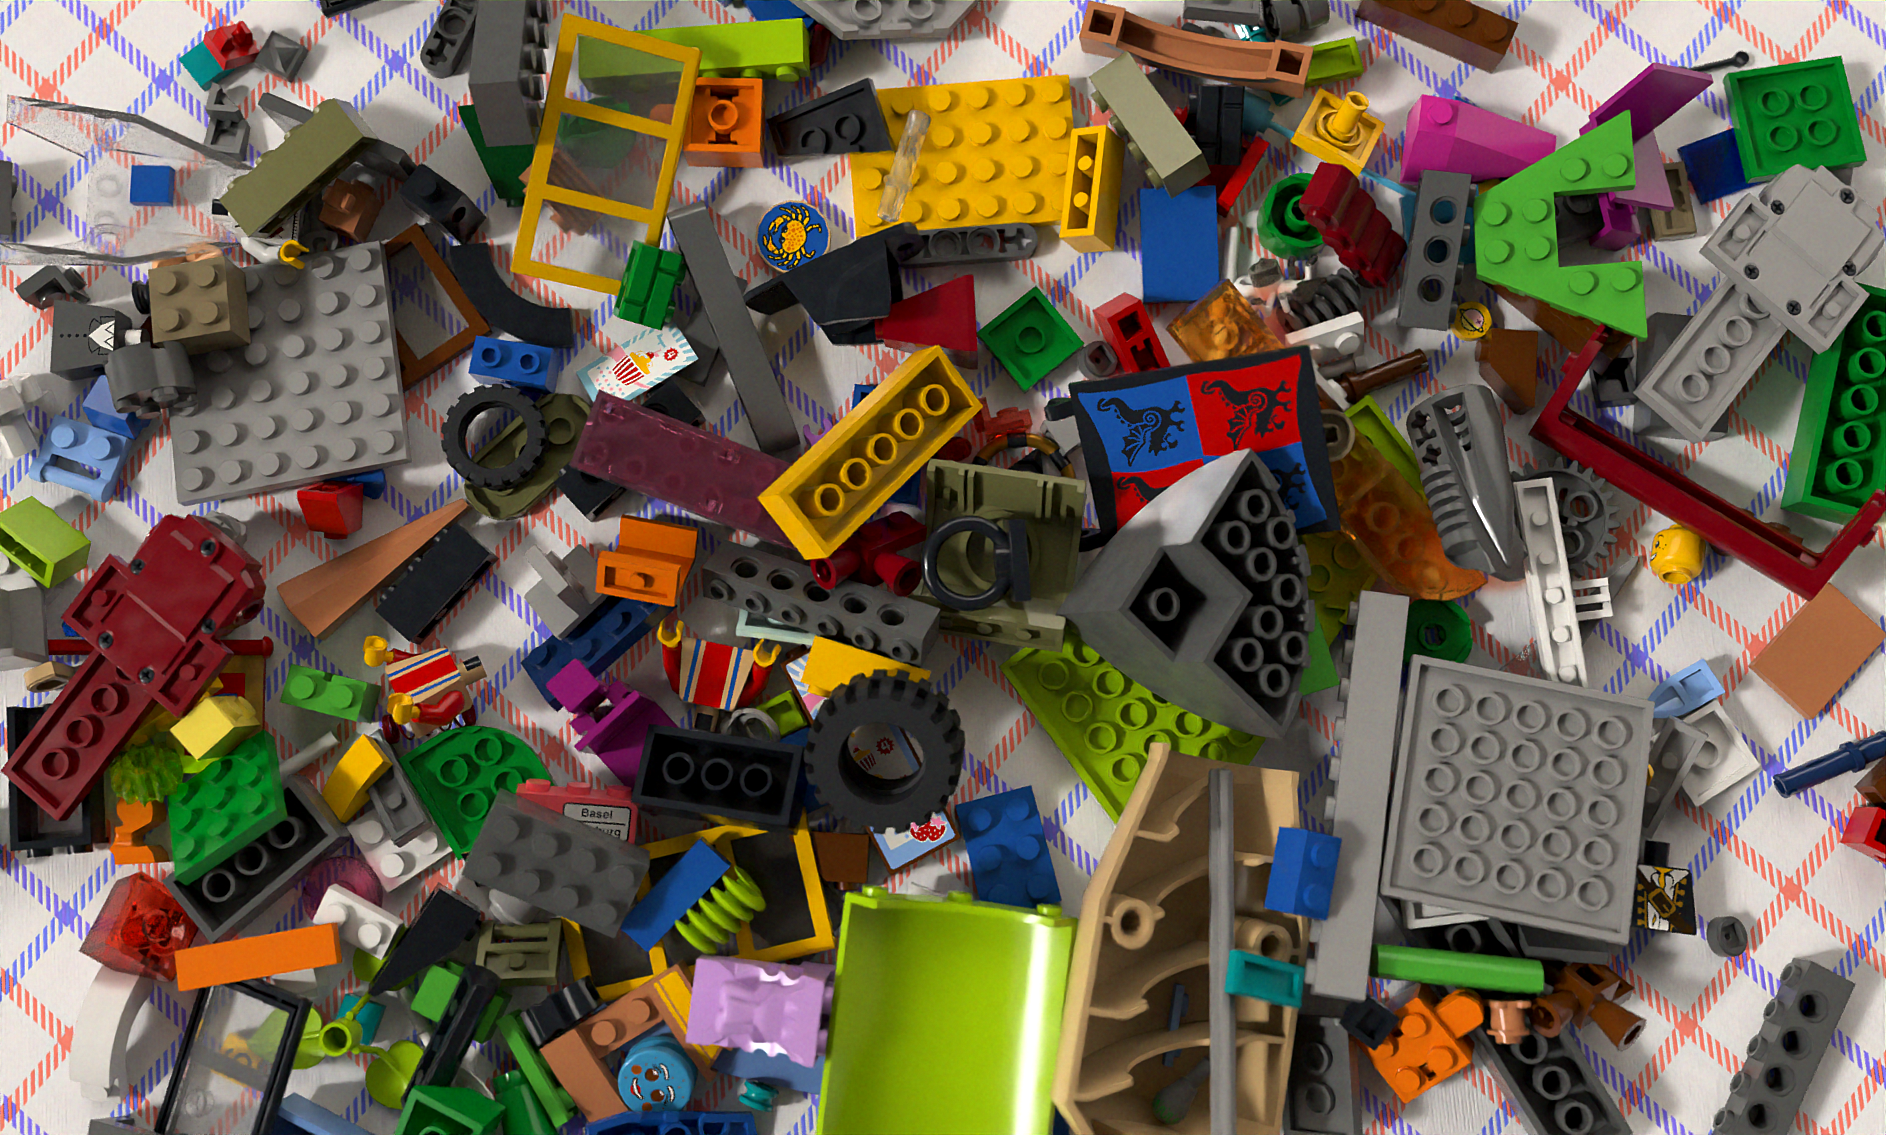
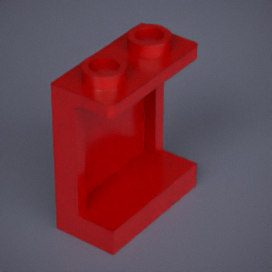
[1173,104,1269,218]

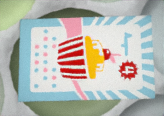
[576,319,698,415]

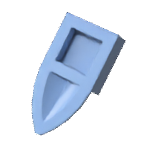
[1648,659,1726,718]

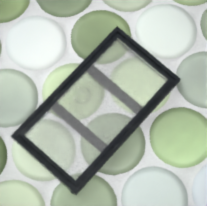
[153,978,313,1135]

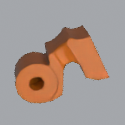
[110,790,170,865]

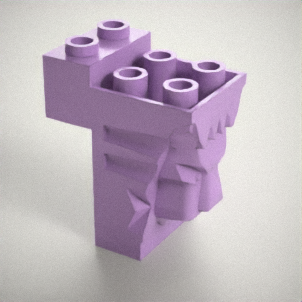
[685,954,836,1068]

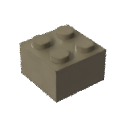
[148,256,251,356]

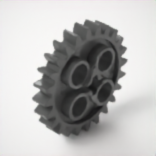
[1510,457,1621,578]

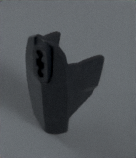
[743,222,925,346]

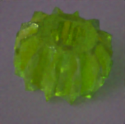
[109,739,184,807]

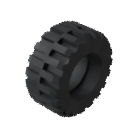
[804,669,965,835]

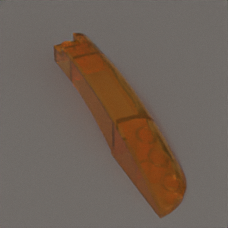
[1166,278,1488,601]

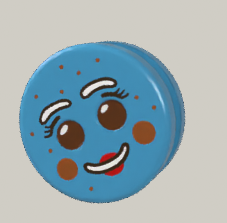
[618,1036,698,1111]

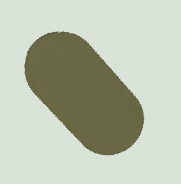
[464,393,592,521]

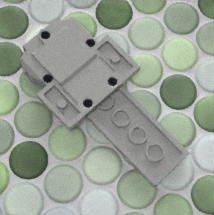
[1633,164,1885,445]

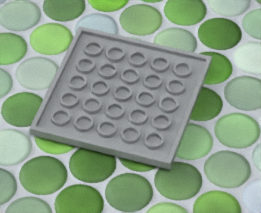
[168,240,412,506]
[1377,654,1655,945]

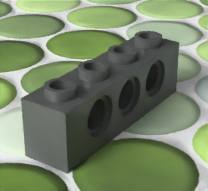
[1396,169,1476,331]

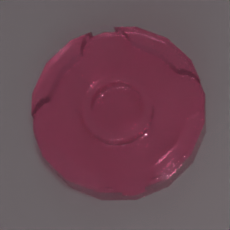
[302,855,384,926]

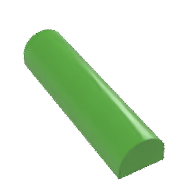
[1368,943,1544,994]

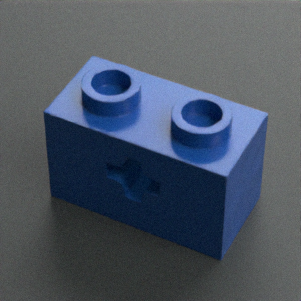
[468,336,561,395]

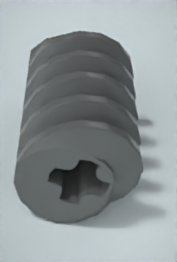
[1276,267,1362,334]

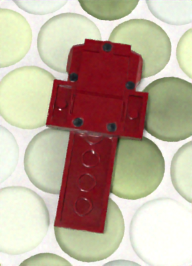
[0,514,266,822]

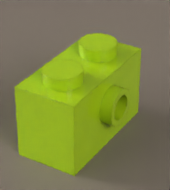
[0,496,91,589]

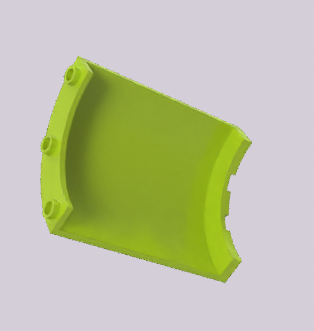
[815,885,1078,1135]

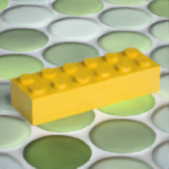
[757,345,983,560]

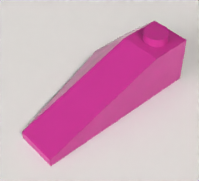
[1400,94,1557,186]

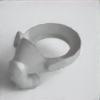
[720,708,781,743]

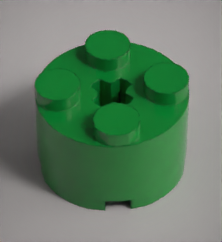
[1257,173,1326,261]

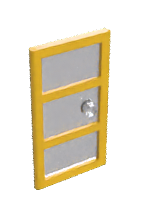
[510,13,703,296]

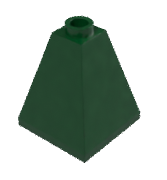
[458,100,545,208]

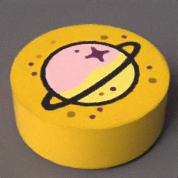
[1450,301,1491,342]

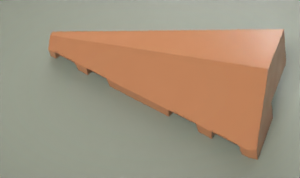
[276,498,472,641]

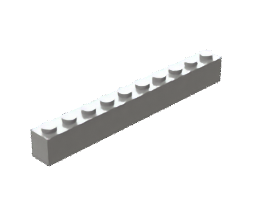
[1304,590,1409,1003]

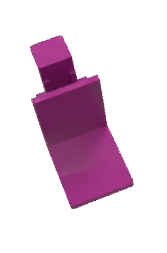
[1579,62,1714,251]
[546,659,679,817]

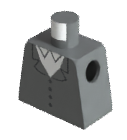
[50,300,150,381]

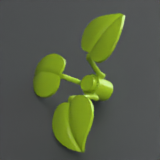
[249,924,424,1110]

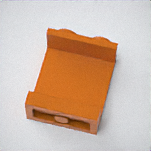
[595,514,699,607]

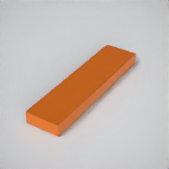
[174,922,342,992]

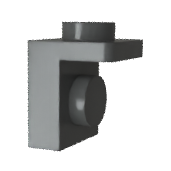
[14,261,90,310]

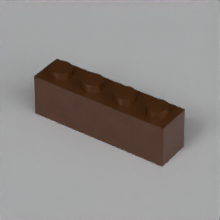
[1354,0,1519,74]
[1481,280,1635,376]

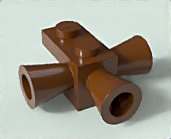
[1524,958,1646,1051]

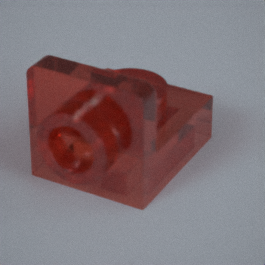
[972,397,1033,443]

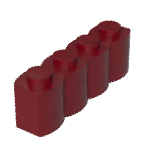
[1299,162,1408,289]

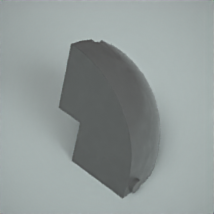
[1055,448,1315,739]

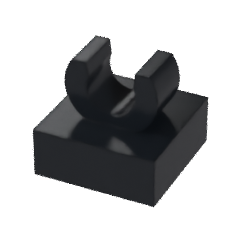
[1339,992,1400,1051]

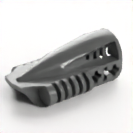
[1406,384,1528,582]

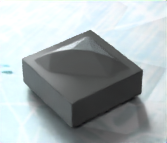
[254,30,309,83]

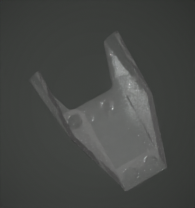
[0,94,254,266]

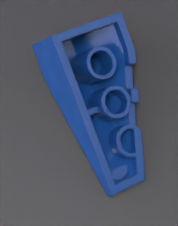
[585,1111,757,1135]

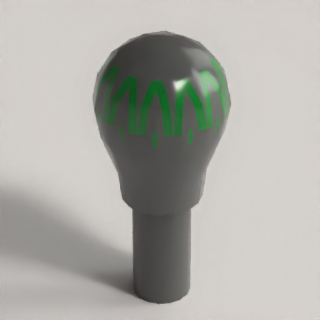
[1152,1055,1210,1125]

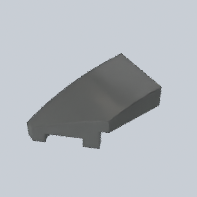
[202,83,250,162]

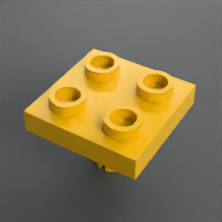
[1290,88,1386,177]

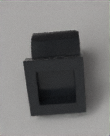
[520,975,604,1046]

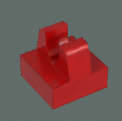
[203,21,260,71]

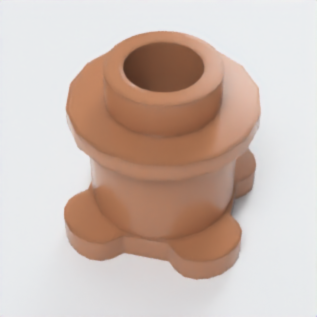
[1482,998,1531,1044]

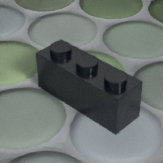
[375,523,499,645]

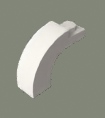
[69,953,153,1104]

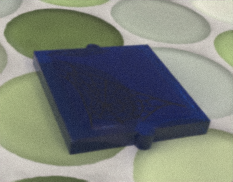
[1677,128,1764,205]

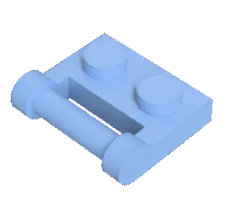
[29,414,134,503]

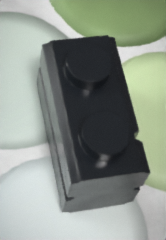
[1187,84,1245,166]

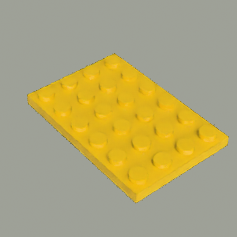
[850,74,1074,240]

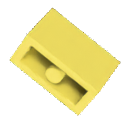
[170,696,261,760]

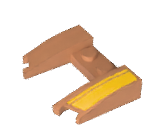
[540,959,733,1122]

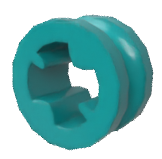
[739,1079,779,1112]

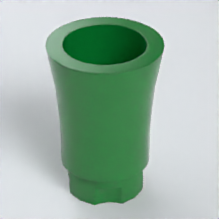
[491,1068,559,1135]

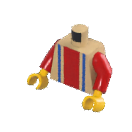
[657,620,781,732]
[363,635,487,739]

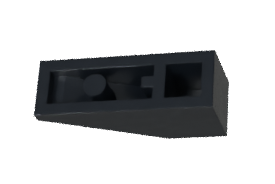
[368,882,482,997]

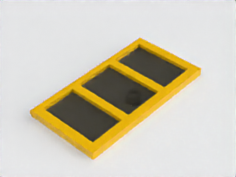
[561,806,837,1002]

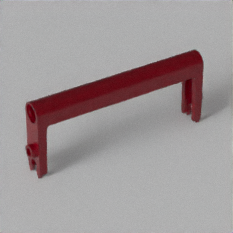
[1528,323,1886,602]

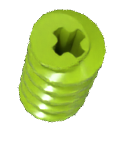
[675,865,766,955]

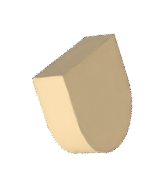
[24,661,76,693]

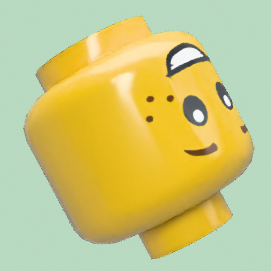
[1650,524,1706,584]

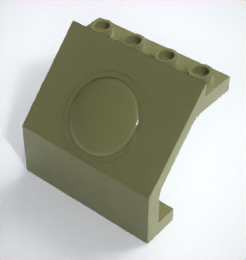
[908,458,1087,653]

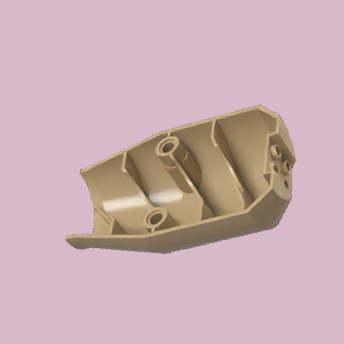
[1050,742,1309,1135]

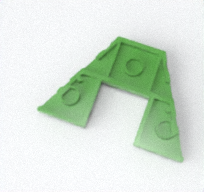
[1472,110,1648,342]

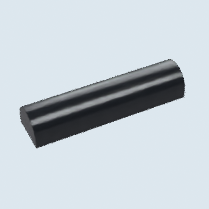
[400,963,501,1110]

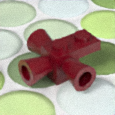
[811,511,927,597]

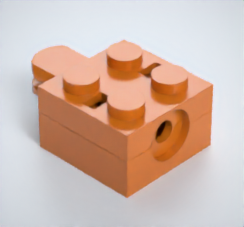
[648,77,766,168]
[1356,983,1485,1104]

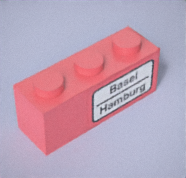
[516,779,638,845]

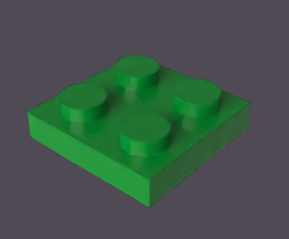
[977,286,1085,394]

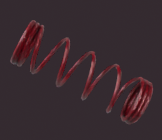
[382,704,476,745]

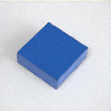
[129,165,175,207]

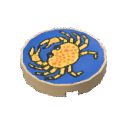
[755,200,831,274]

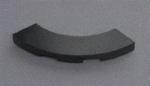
[449,242,575,349]

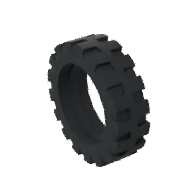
[441,384,550,491]

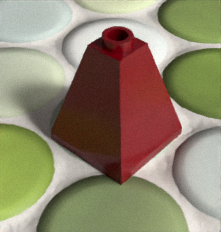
[875,274,978,370]

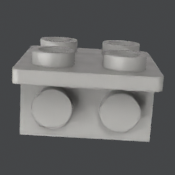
[524,544,609,640]

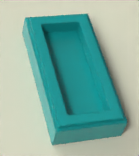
[1224,950,1305,1009]

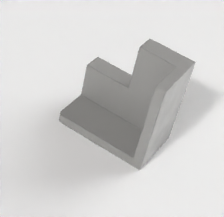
[0,587,49,671]

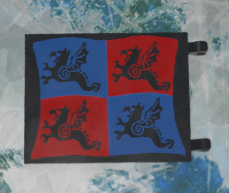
[1044,344,1341,552]

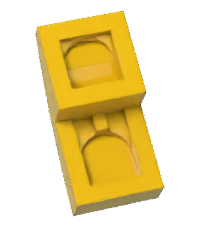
[321,734,392,823]

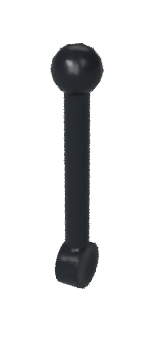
[1679,51,1749,72]

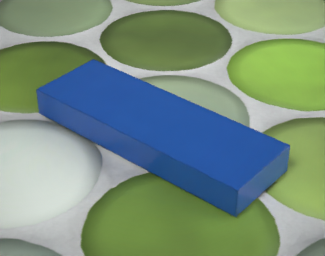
[620,836,731,952]

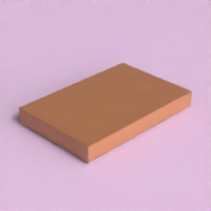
[1748,582,1886,720]

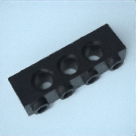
[554,379,706,522]

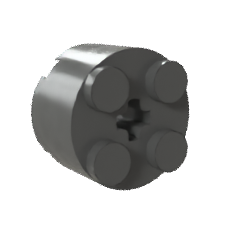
[103,341,198,419]

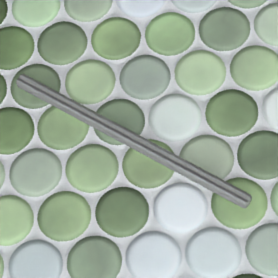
[1208,768,1236,1135]

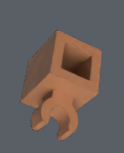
[318,178,383,244]

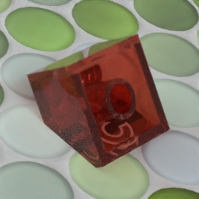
[79,871,199,983]

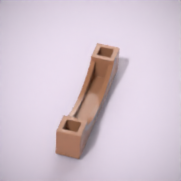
[1079,1,1314,99]

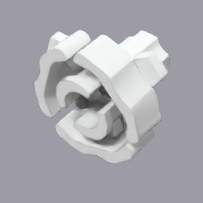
[0,373,55,460]

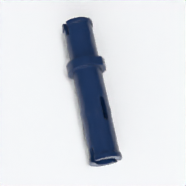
[1773,730,1886,799]

